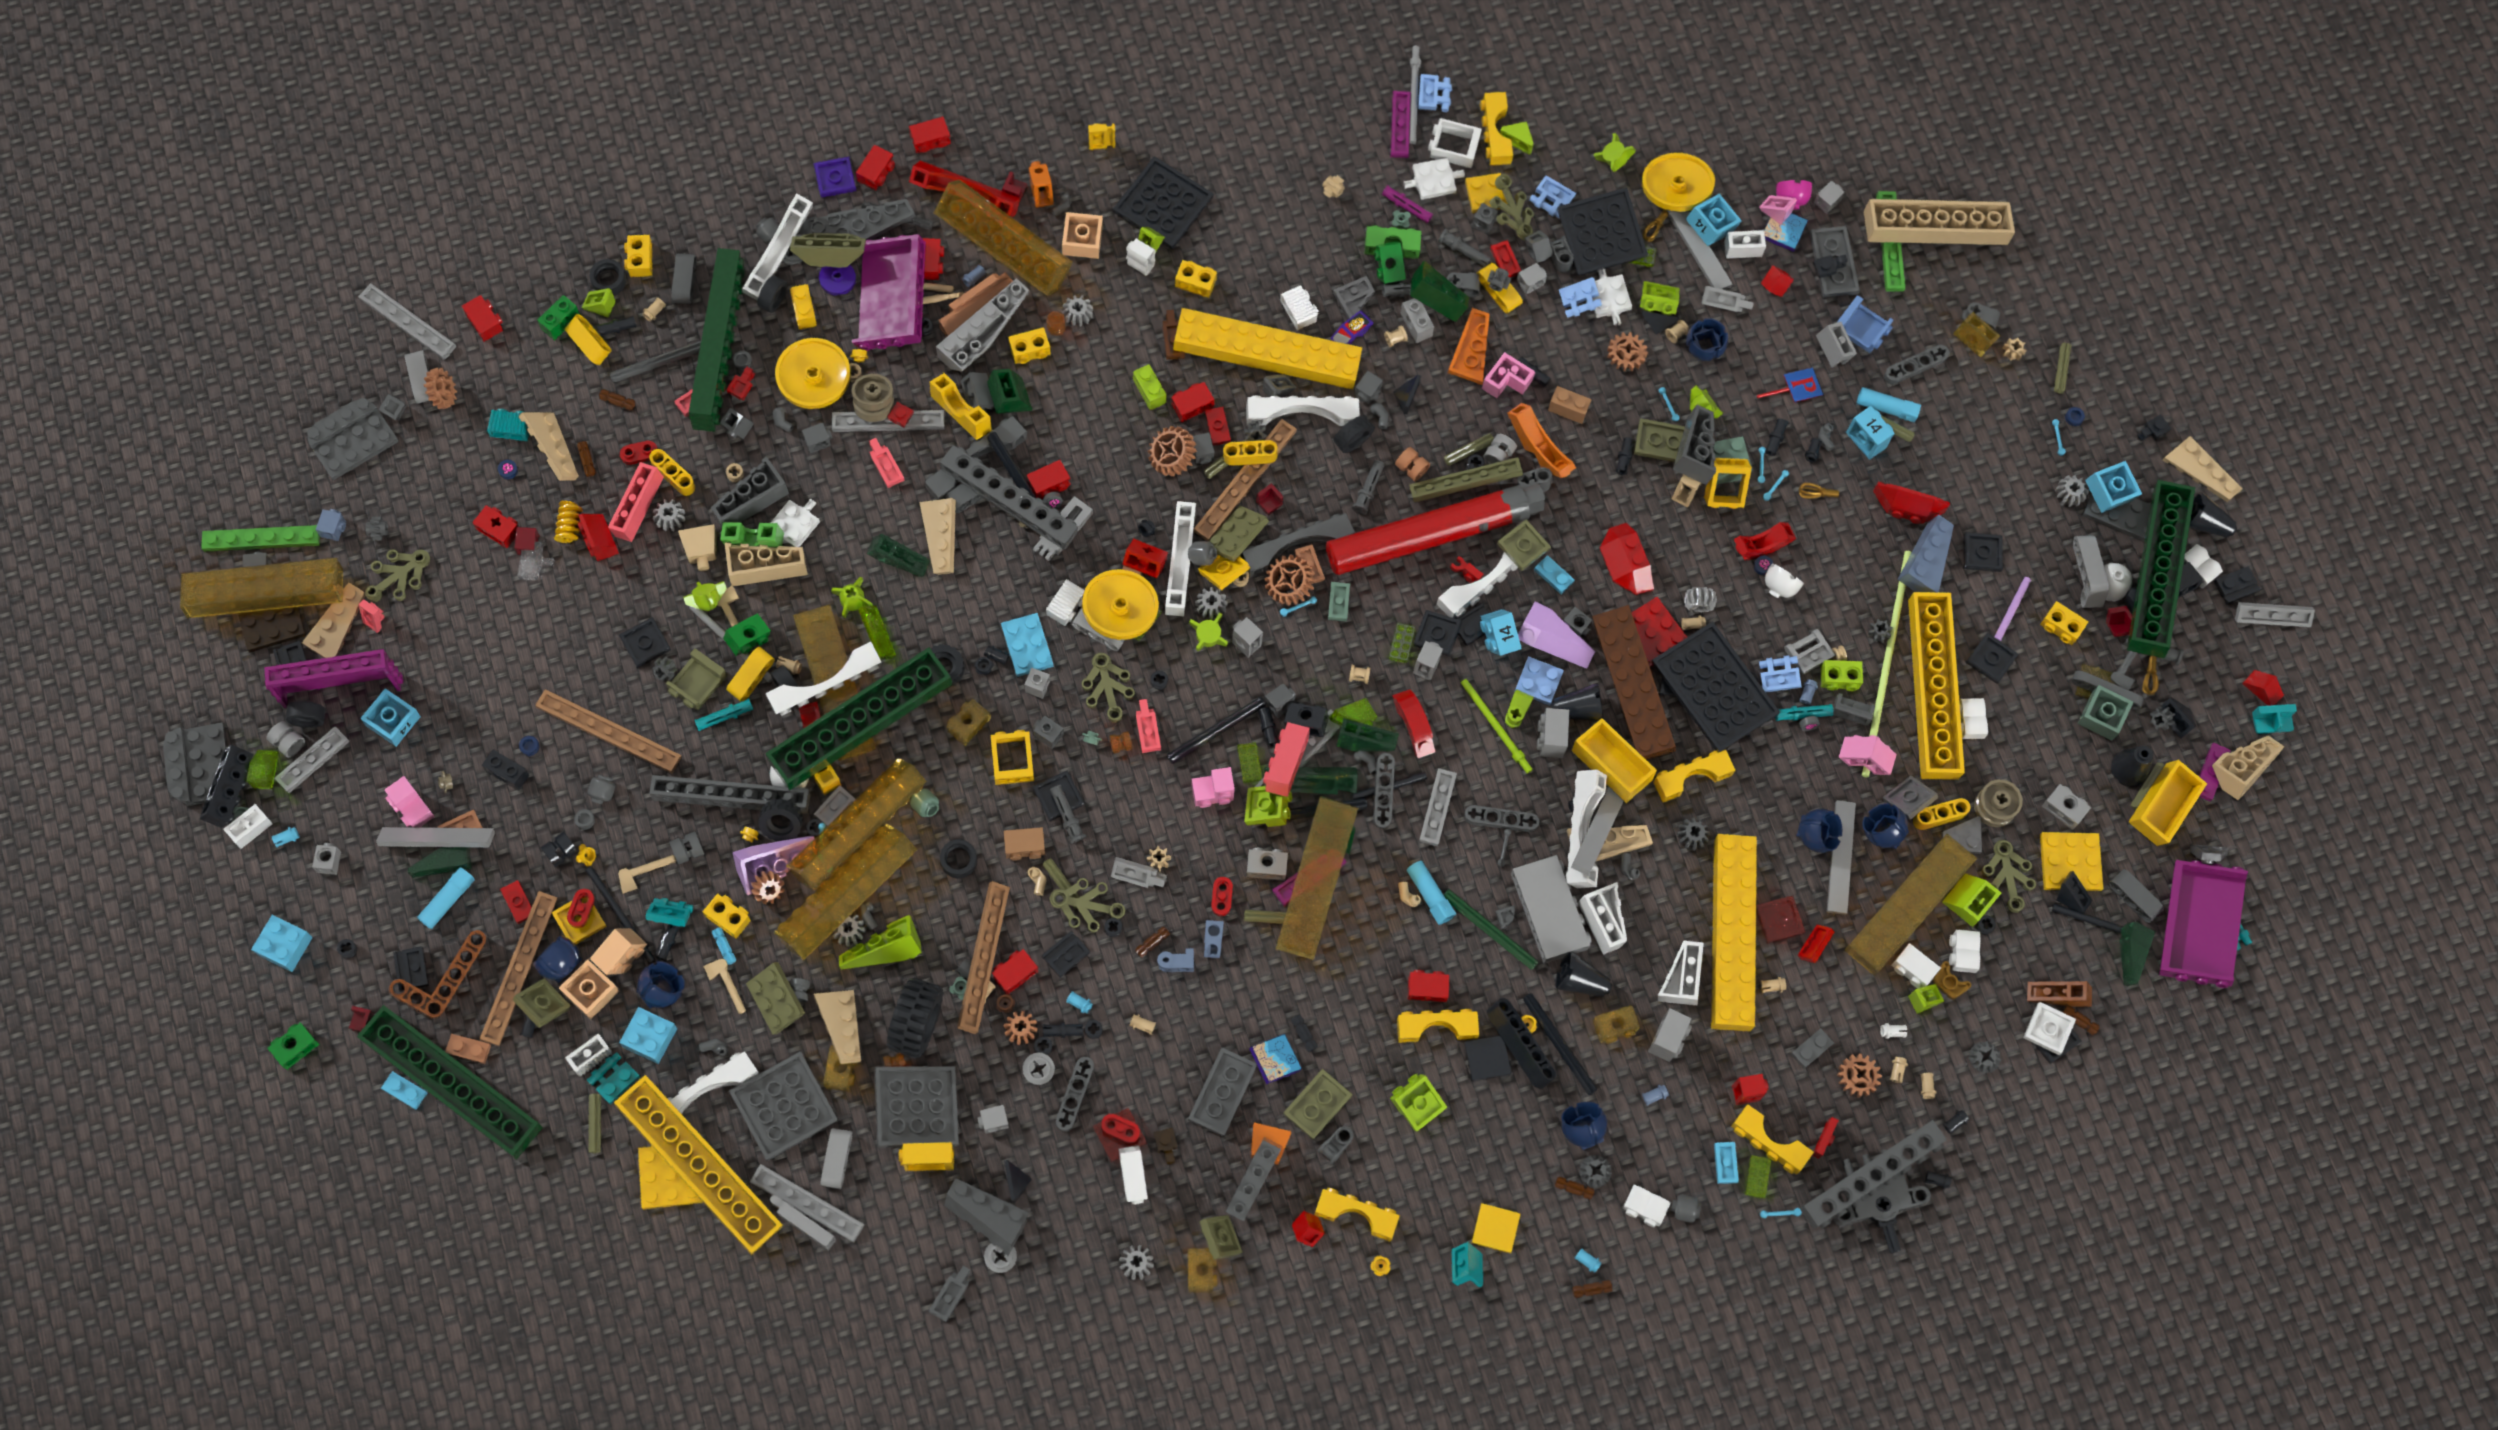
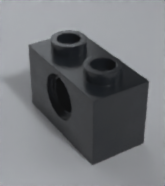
[1284,702,1329,737]
[482,749,530,791]

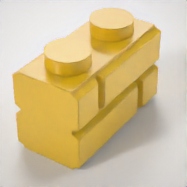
[790,284,817,330]

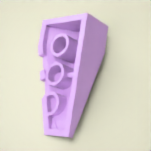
[1518,601,1595,669]
[733,836,817,895]

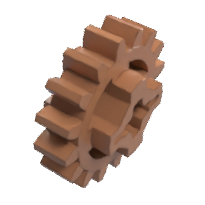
[1607,332,1648,372]
[423,368,457,409]
[1837,1054,1882,1098]

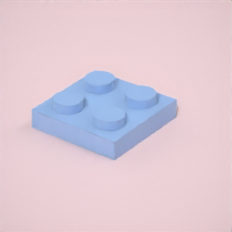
[1514,656,1564,706]

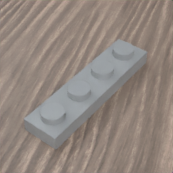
[2235,602,2315,627]
[275,726,350,793]
[1419,768,1457,847]

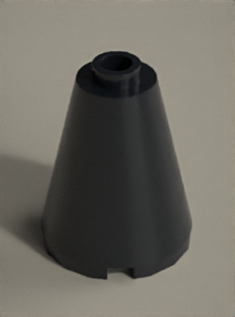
[2189,493,2237,538]
[1551,683,1604,721]
[2111,746,2153,787]
[1555,952,1612,997]

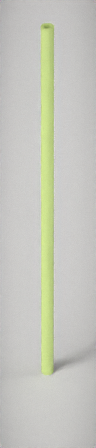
[1862,551,1912,777]

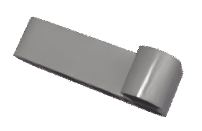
[2073,535,2109,608]

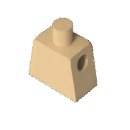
[1672,474,1701,507]
[678,524,717,571]

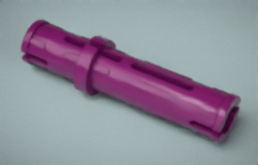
[1382,185,1433,224]

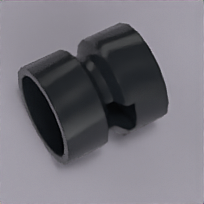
[540,831,578,868]

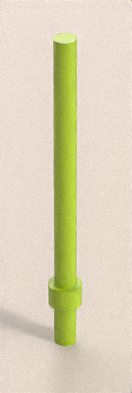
[1461,679,1533,774]

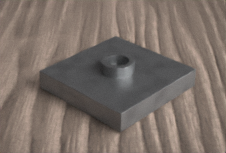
[1882,776,1938,820]

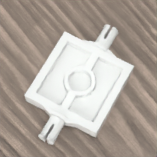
[1404,158,1465,200]
[1593,269,1632,326]
[771,499,820,547]

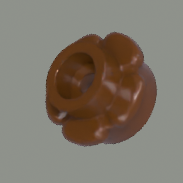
[996,994,1015,1013]

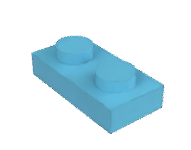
[1534,555,1575,595]
[381,1071,427,1110]
[1714,1142,1739,1184]

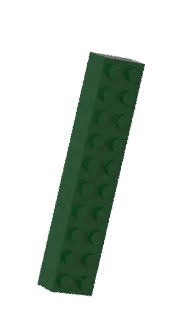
[689,248,746,432]
[2127,480,2196,658]
[765,647,952,791]
[356,1005,543,1160]

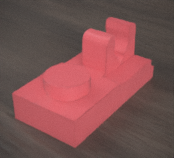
[358,599,385,633]

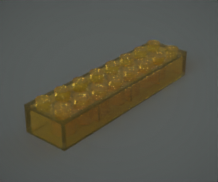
[934,180,1073,296]
[180,558,343,618]
[793,604,876,761]
[786,759,927,890]
[1276,796,1358,960]
[773,823,917,960]
[1845,834,1977,976]

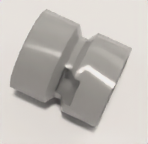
[1483,434,1517,464]
[266,721,305,758]

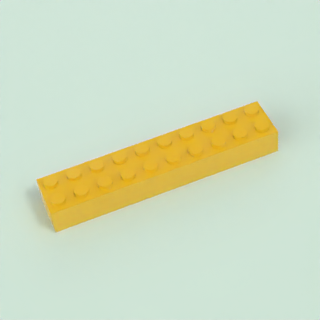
[1173,308,1362,389]
[1908,592,1965,780]
[1711,834,1757,1031]
[614,1075,783,1255]

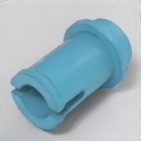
[272,827,299,848]
[1066,991,1093,1014]
[1575,1248,1601,1273]

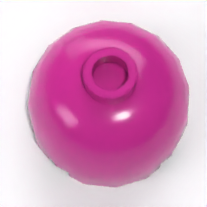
[1776,180,1812,210]

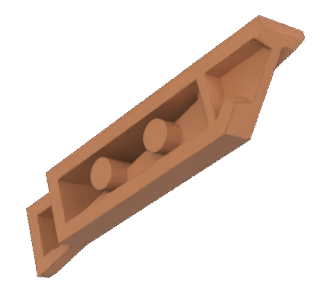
[939,272,1013,337]

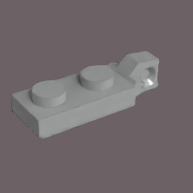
[1701,286,1754,312]
[1111,857,1167,888]

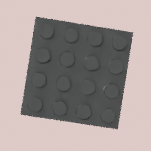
[729,1052,839,1161]
[874,1067,959,1147]

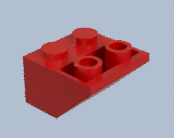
[577,514,619,562]

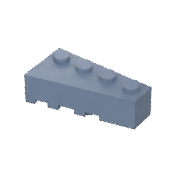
[1897,515,1954,593]

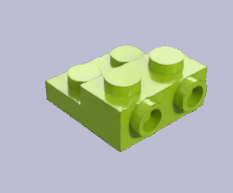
[1640,281,1680,315]
[1244,786,1292,827]
[1390,1074,1448,1132]

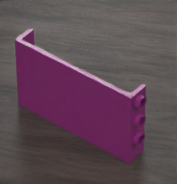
[852,234,926,351]
[264,649,403,709]
[2159,860,2248,988]

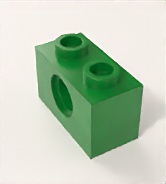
[1374,242,1406,283]
[537,295,580,341]
[723,613,771,656]
[268,1022,320,1070]

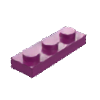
[2199,743,2231,802]

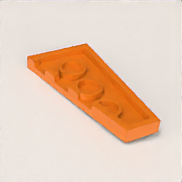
[1448,308,1489,385]

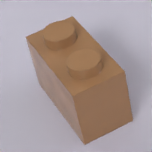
[1548,386,1592,424]
[1004,827,1045,860]

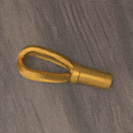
[1642,210,1669,242]
[1799,482,1839,499]
[2142,656,2159,695]

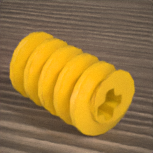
[554,501,583,543]

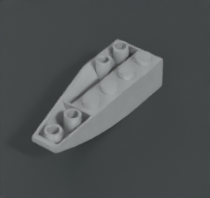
[936,278,1029,371]

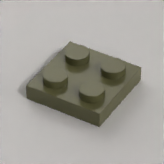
[1497,520,1551,571]
[513,978,571,1028]
[1199,1215,1243,1260]

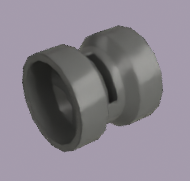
[790,978,810,1003]

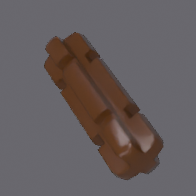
[599,389,635,410]
[577,441,596,477]
[1135,927,1170,958]
[2062,1006,2100,1035]
[1555,1177,1594,1200]
[1572,1280,1613,1298]

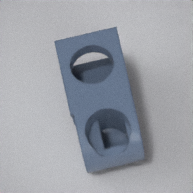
[1204,920,1224,958]
[1157,948,1194,972]

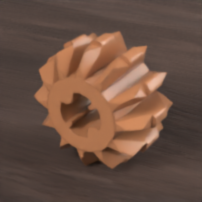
[751,870,785,904]
[1004,1011,1038,1045]

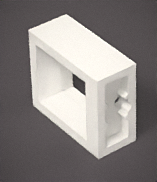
[1428,118,1481,168]
[1119,1146,1148,1204]

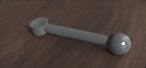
[1498,828,1511,867]

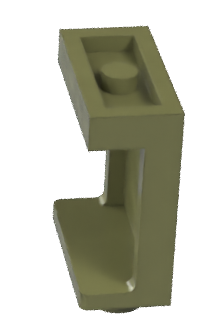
[666,648,727,711]

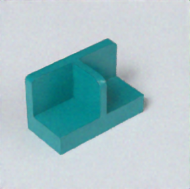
[2252,704,2297,734]
[1452,1242,1483,1287]

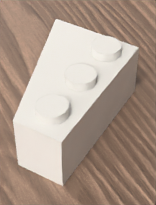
[1578,882,1627,955]
[1658,941,1703,1006]

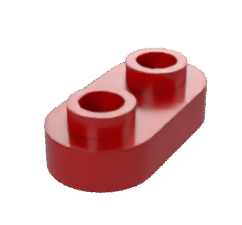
[620,441,658,465]
[1211,877,1233,916]
[567,889,595,928]
[1101,1114,1140,1143]

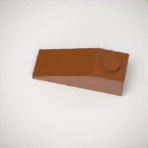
[2027,981,2092,1007]

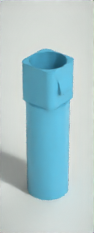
[1857,387,1921,423]
[1406,860,1456,925]
[417,867,475,930]

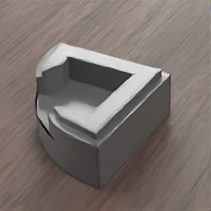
[1495,905,1515,930]

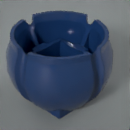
[1686,318,1728,361]
[1862,803,1909,849]
[1797,809,1843,853]
[533,935,582,983]
[636,961,685,1009]
[1561,1102,1607,1150]

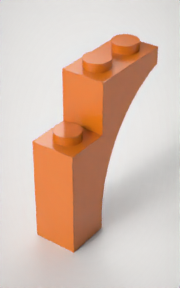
[1507,403,1576,478]

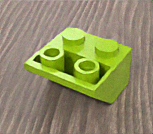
[1942,873,2001,927]

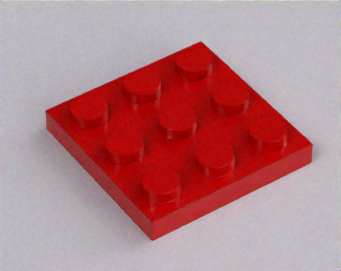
[1631,597,1687,668]

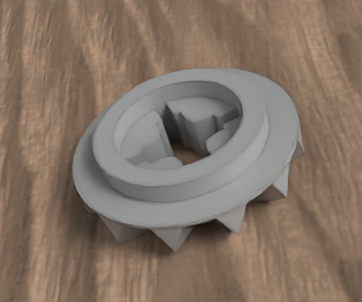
[1023,1052,1055,1085]
[984,1243,1017,1273]

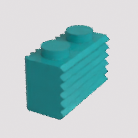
[487,409,529,441]

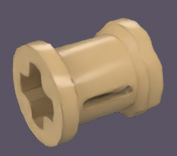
[1665,320,1689,343]
[1384,325,1408,348]
[1349,665,1370,685]

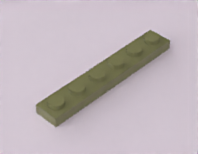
[1409,457,1523,503]

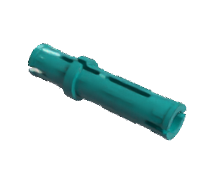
[694,699,753,731]
[1775,704,1834,721]

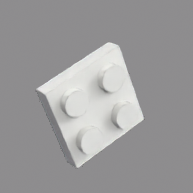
[2023,1002,2076,1055]

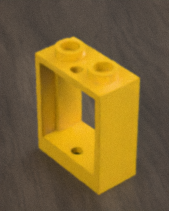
[1704,458,1752,509]
[991,730,1034,785]
[899,1142,954,1171]

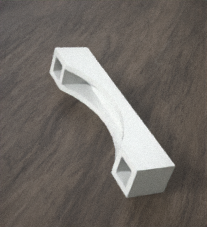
[743,193,813,301]
[1246,396,1359,426]
[1165,501,1196,616]
[1437,552,1518,618]
[765,642,881,716]
[1566,770,1607,888]
[667,1051,759,1114]

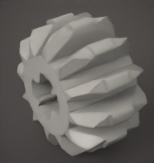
[1062,295,1093,327]
[2056,475,2089,507]
[653,499,685,532]
[1195,587,1228,620]
[1684,587,1717,613]
[831,913,866,947]
[1120,1245,1154,1280]

